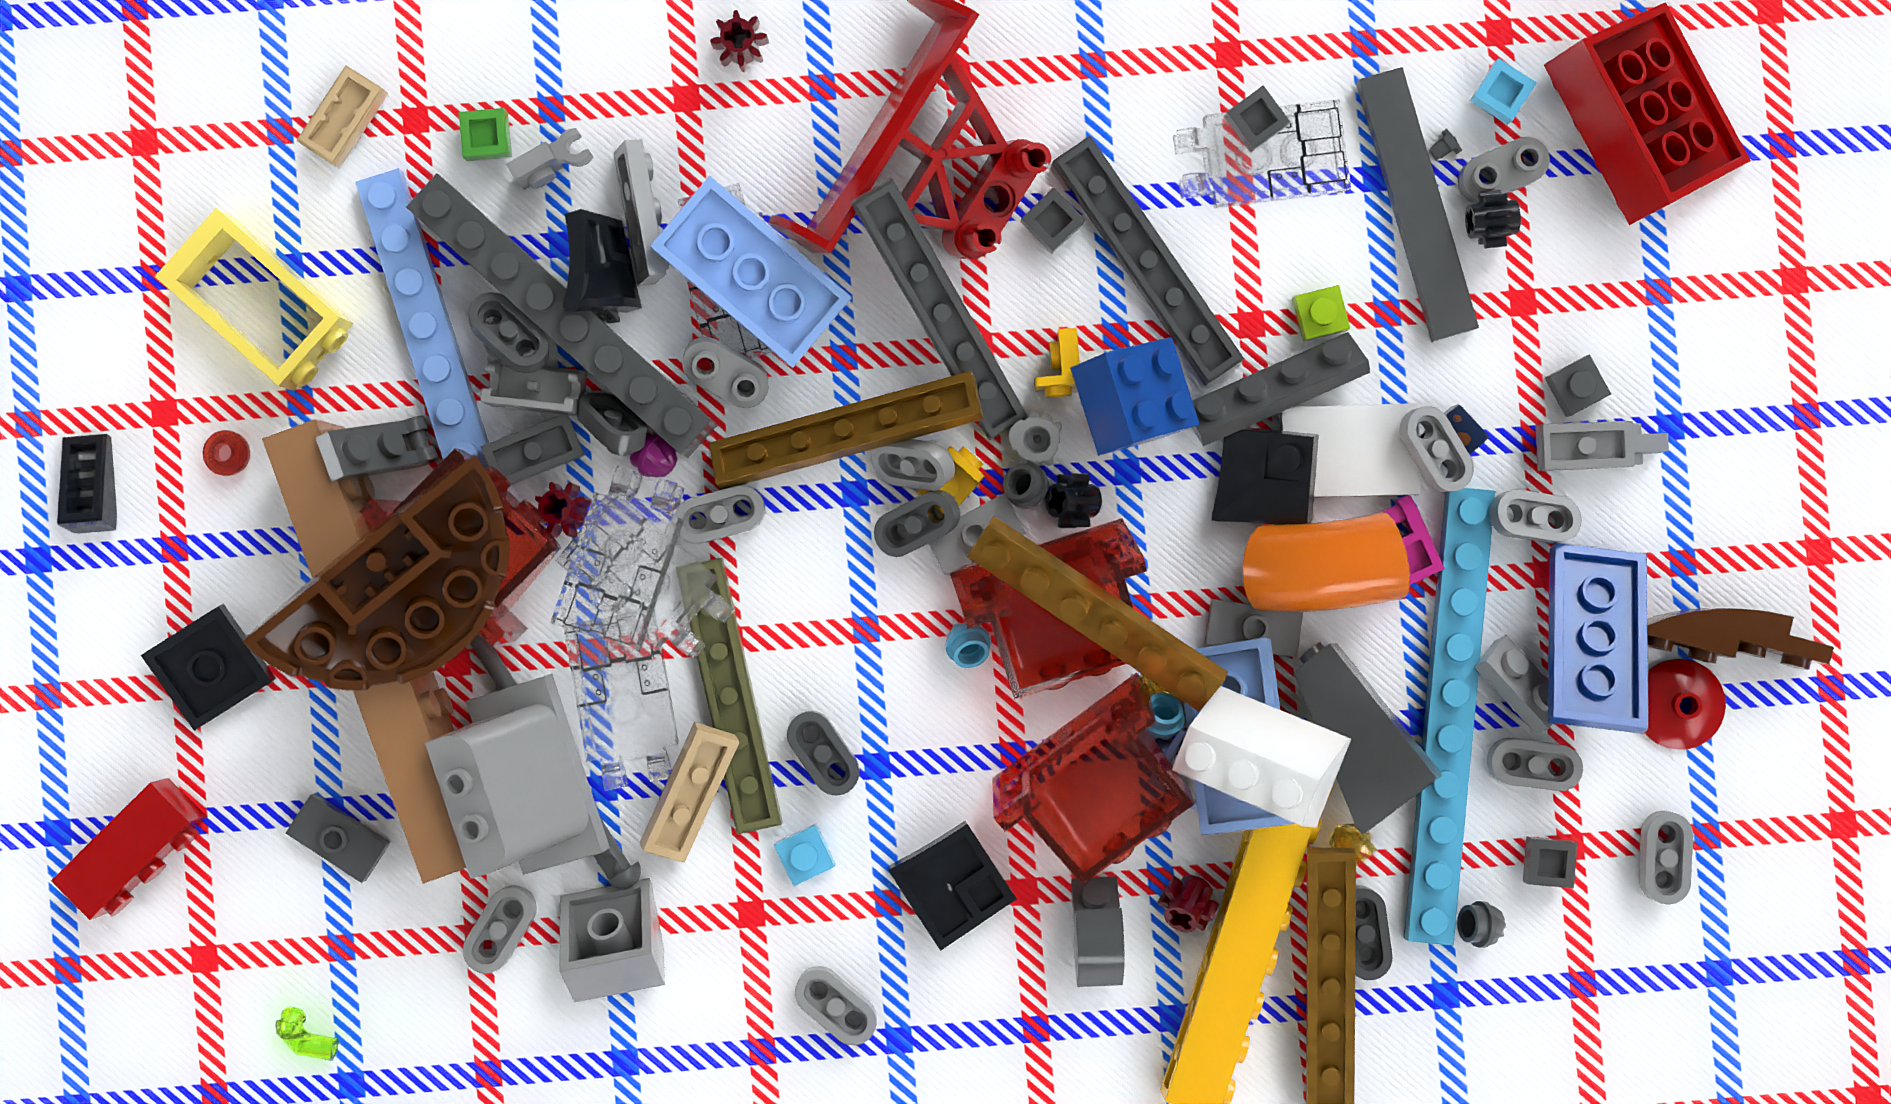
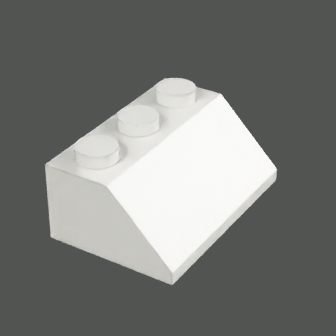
[1172,686,1351,827]

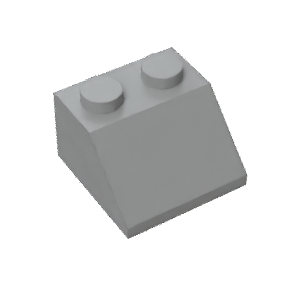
[559,878,665,1002]

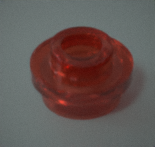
[203,430,251,476]

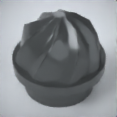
[1003,463,1050,509]
[1457,901,1506,948]

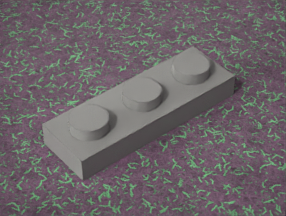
[613,139,669,286]

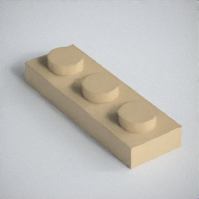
[640,722,739,863]

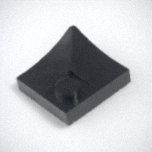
[563,209,642,313]
[1211,427,1319,525]
[887,821,1017,951]

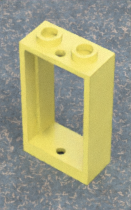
[155,208,354,391]

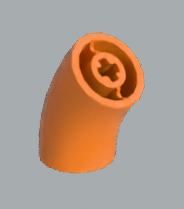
[1242,512,1410,612]

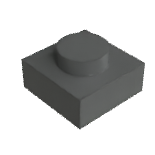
[1224,85,1291,153]
[1021,188,1086,254]
[1545,354,1611,417]
[1523,836,1577,888]

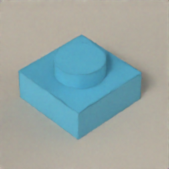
[1469,58,1537,125]
[774,823,836,886]

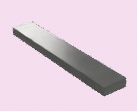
[1356,67,1479,342]
[1052,136,1244,386]
[850,178,1028,440]

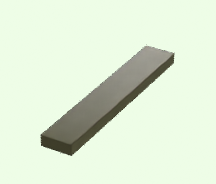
[677,558,783,835]

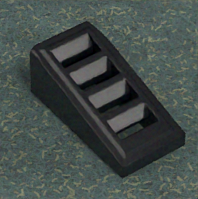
[57,434,117,533]

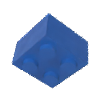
[1070,337,1200,456]

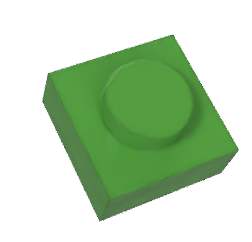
[458,108,512,161]

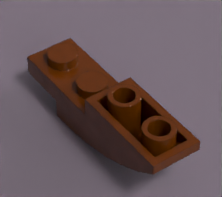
[1647,608,1834,670]

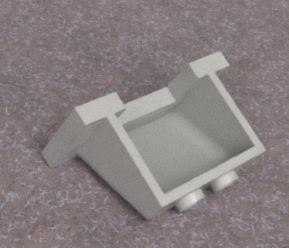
[425,674,610,879]

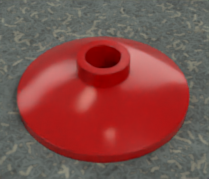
[1644,659,1726,750]

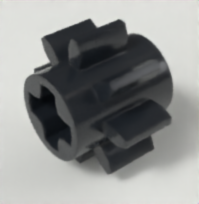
[1465,190,1521,249]
[1045,473,1102,528]

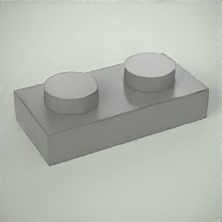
[1475,635,1553,735]

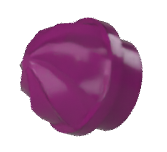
[630,433,678,477]

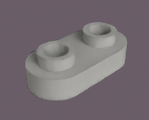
[1458,137,1550,203]
[682,337,769,408]
[1399,406,1474,492]
[871,439,955,491]
[674,485,765,544]
[1489,489,1582,543]
[1487,738,1583,791]
[1639,811,1693,905]
[463,885,537,974]
[795,966,877,1045]

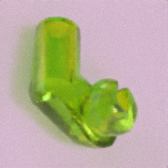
[275,1007,339,1061]

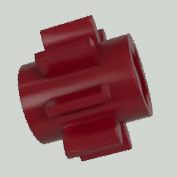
[710,10,769,72]
[533,482,593,538]
[1158,875,1219,933]

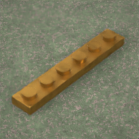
[709,371,984,490]
[966,516,1228,711]
[1306,847,1356,1104]

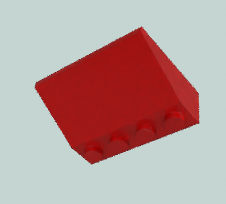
[1544,2,1751,225]

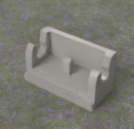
[480,362,587,416]

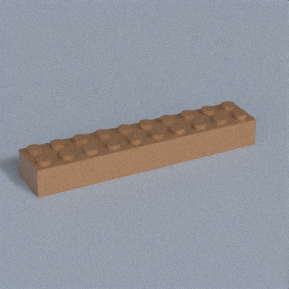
[262,419,466,884]

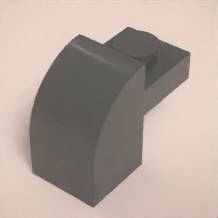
[1071,876,1125,987]

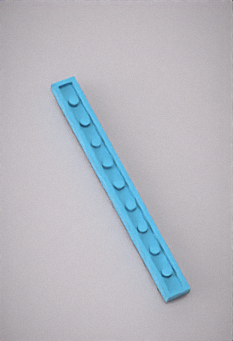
[1404,488,1496,946]

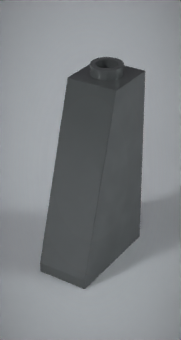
[1293,642,1443,835]

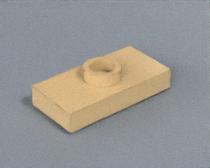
[296,65,389,169]

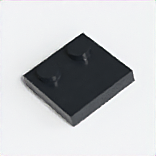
[140,603,276,731]

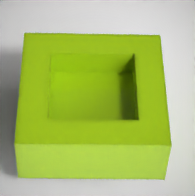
[1292,285,1350,342]

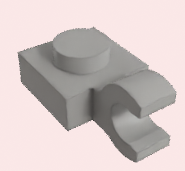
[506,128,594,189]

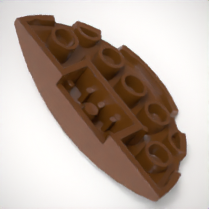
[242,454,509,690]

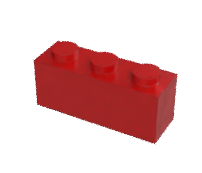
[51,778,207,920]

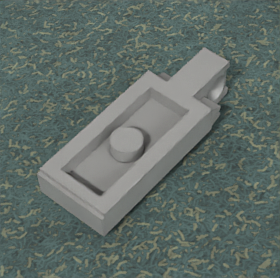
[1536,421,1669,471]

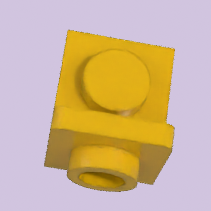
[1034,328,1080,398]
[915,446,984,515]

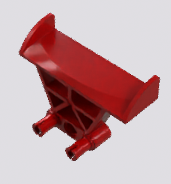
[768,0,1051,259]

